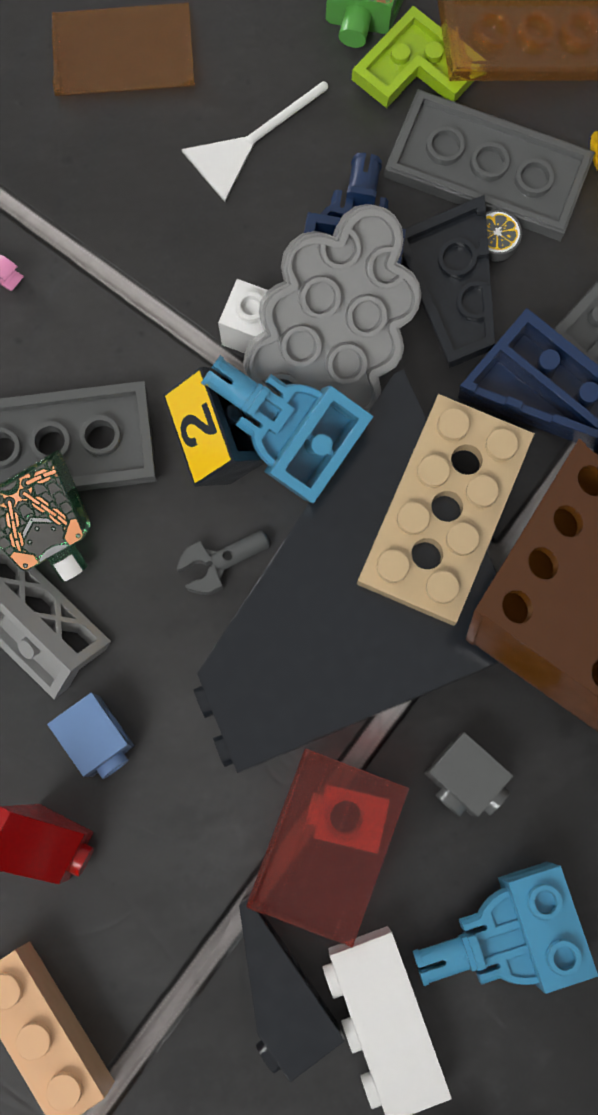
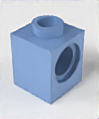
[47,692,135,779]

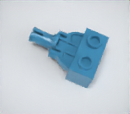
[201,355,374,503]
[412,862,598,994]

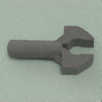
[177,530,270,595]

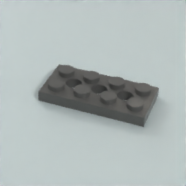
[0,381,157,501]

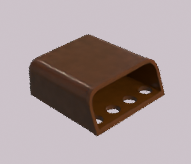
[466,439,598,732]

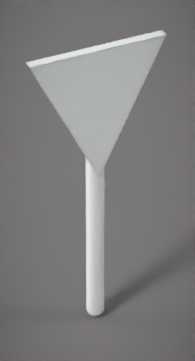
[182,81,328,202]

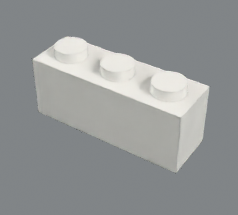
[322,926,452,1115]

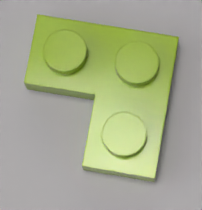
[351,6,485,108]

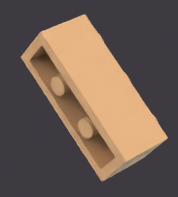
[0,941,115,1115]

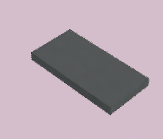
[384,89,595,242]

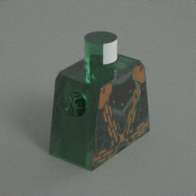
[0,449,91,582]

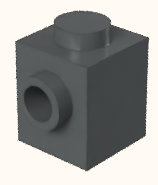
[424,732,513,817]

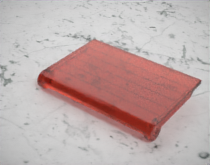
[246,748,409,948]

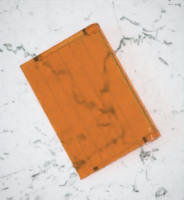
[52,3,195,96]

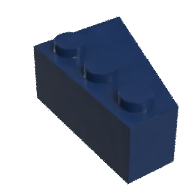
[458,308,598,451]

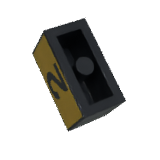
[163,367,265,487]

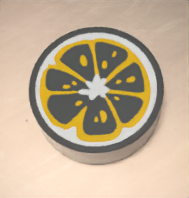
[486,210,522,262]

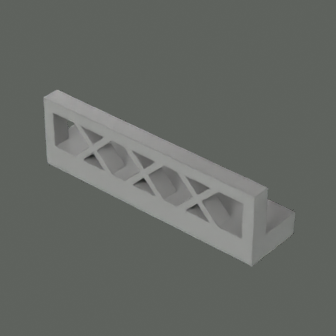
[0,536,111,699]

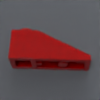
[0,804,94,884]

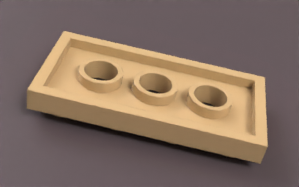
[357,394,535,626]

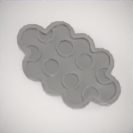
[243,204,421,412]

